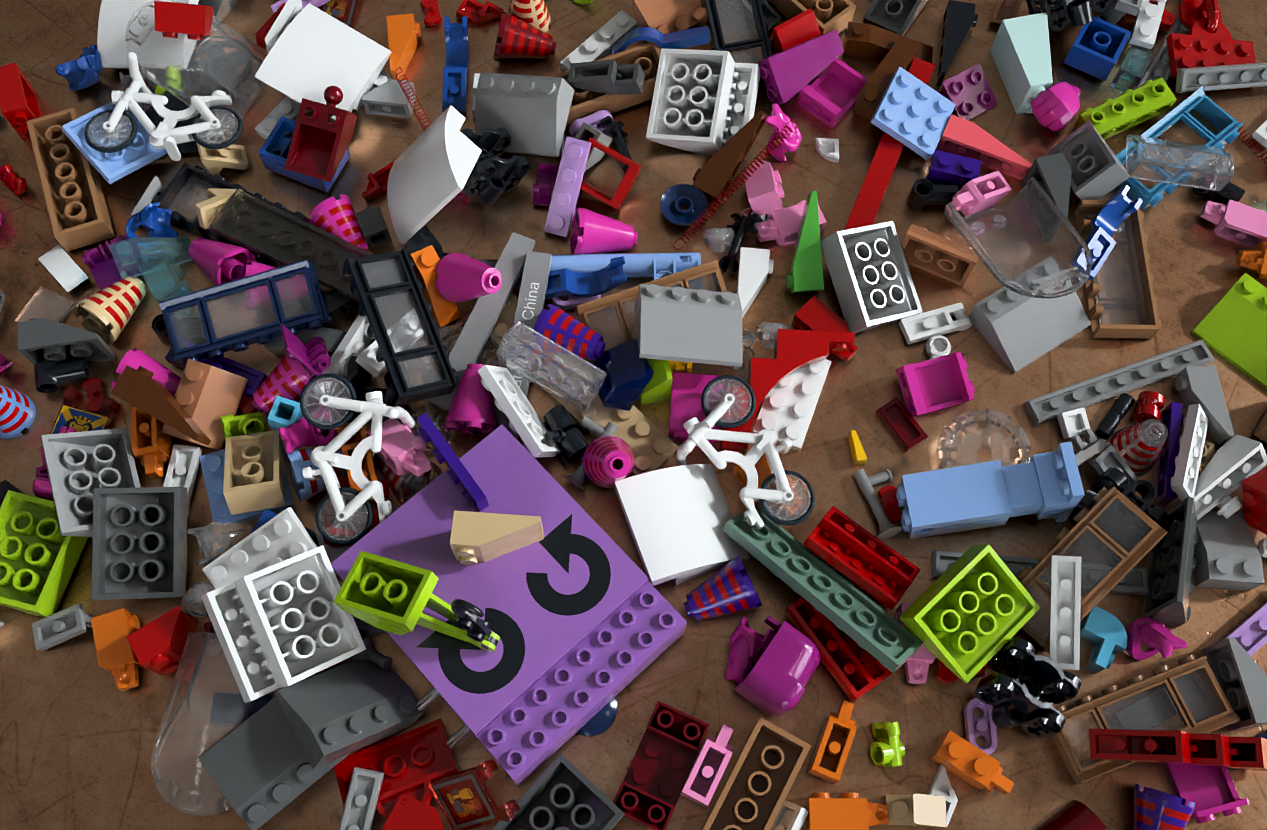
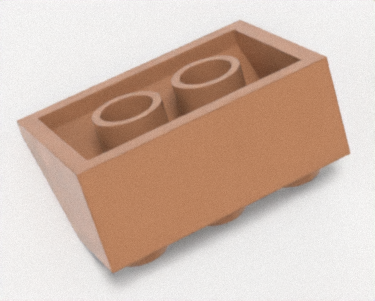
[631,0,707,42]
[901,224,979,287]
[161,359,248,451]

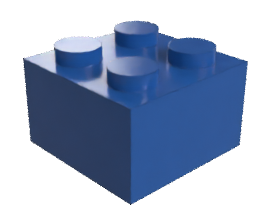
[1064,16,1131,81]

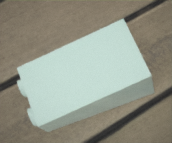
[990,12,1053,114]

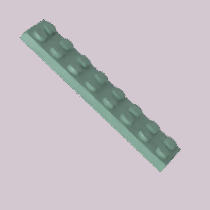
[722,506,924,673]

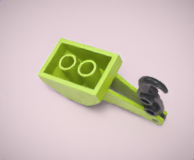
[333,551,500,652]

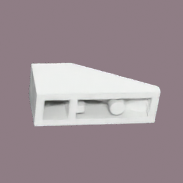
[736,247,774,318]

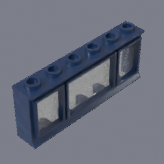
[158,259,329,366]

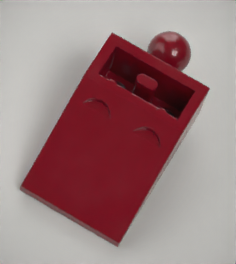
[284,85,357,182]

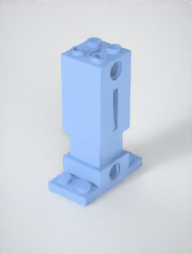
[896,441,1085,539]

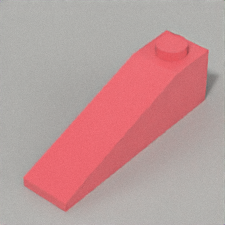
[937,114,1032,181]

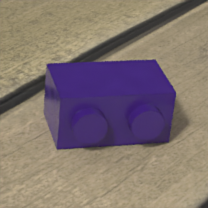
[925,149,981,191]

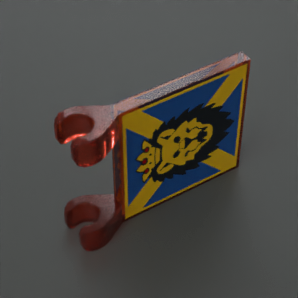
[50,387,120,434]

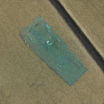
[1110,44,1156,92]
[109,237,192,279]

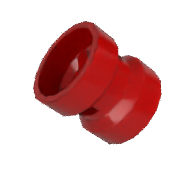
[1133,391,1165,425]

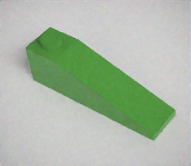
[786,191,824,294]

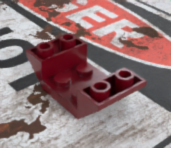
[613,701,710,830]

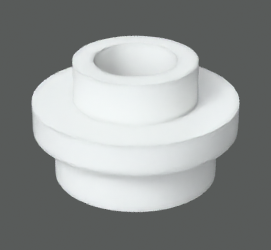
[1216,495,1243,519]

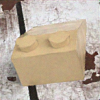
[223,430,286,515]
[450,510,544,565]

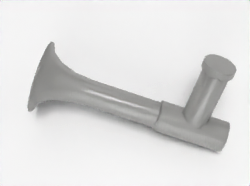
[563,416,618,491]
[853,469,902,540]

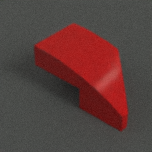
[456,0,504,25]
[362,161,394,201]

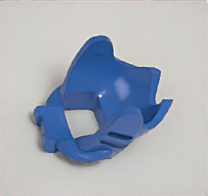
[55,45,102,91]
[125,202,179,252]

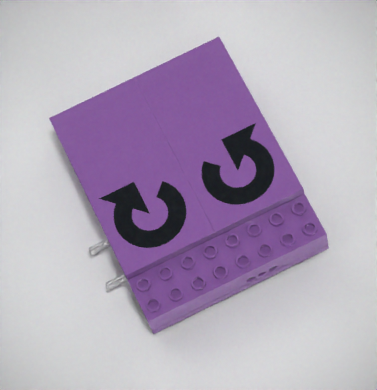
[331,424,687,786]

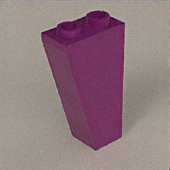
[758,30,844,105]

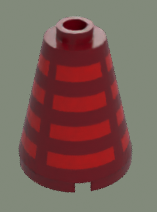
[493,12,557,59]

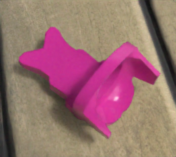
[765,104,802,163]
[278,406,338,454]
[724,616,775,684]
[1125,617,1188,660]

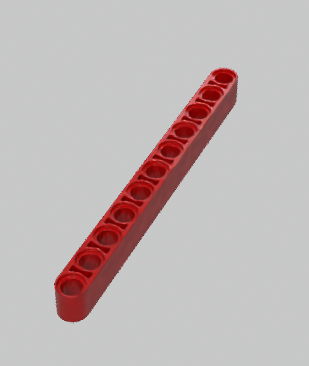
[844,57,936,230]

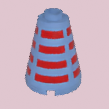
[0,385,36,439]

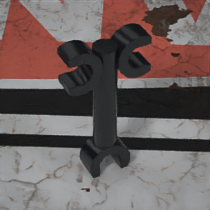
[600,116,635,174]
[719,213,763,272]

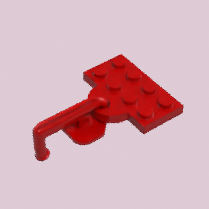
[1166,0,1256,78]
[334,718,459,830]

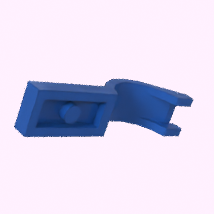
[442,16,469,115]
[610,25,710,56]
[1071,185,1143,280]
[518,256,627,299]

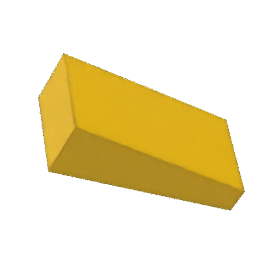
[848,430,867,466]

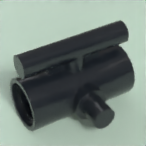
[543,405,589,469]

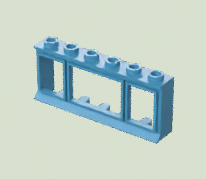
[1116,87,1244,211]

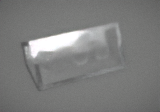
[1126,134,1234,191]
[497,321,607,415]

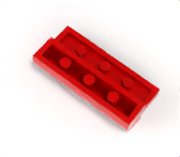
[803,506,921,610]
[785,597,893,703]

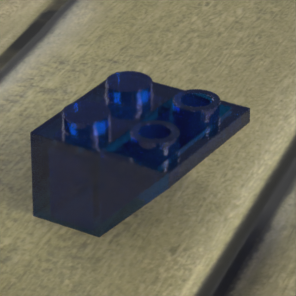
[589,339,654,411]

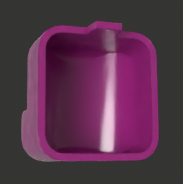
[733,616,821,717]

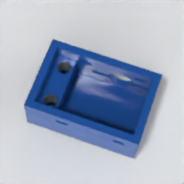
[258,116,350,193]

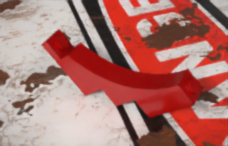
[720,329,855,454]
[1089,729,1267,771]

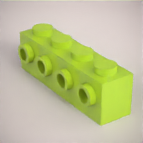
[1074,77,1177,140]

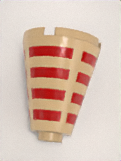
[508,0,551,33]
[73,276,146,343]

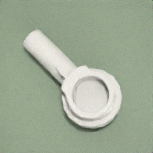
[925,335,951,360]

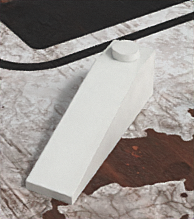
[1194,434,1267,521]

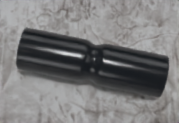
[1095,393,1135,440]

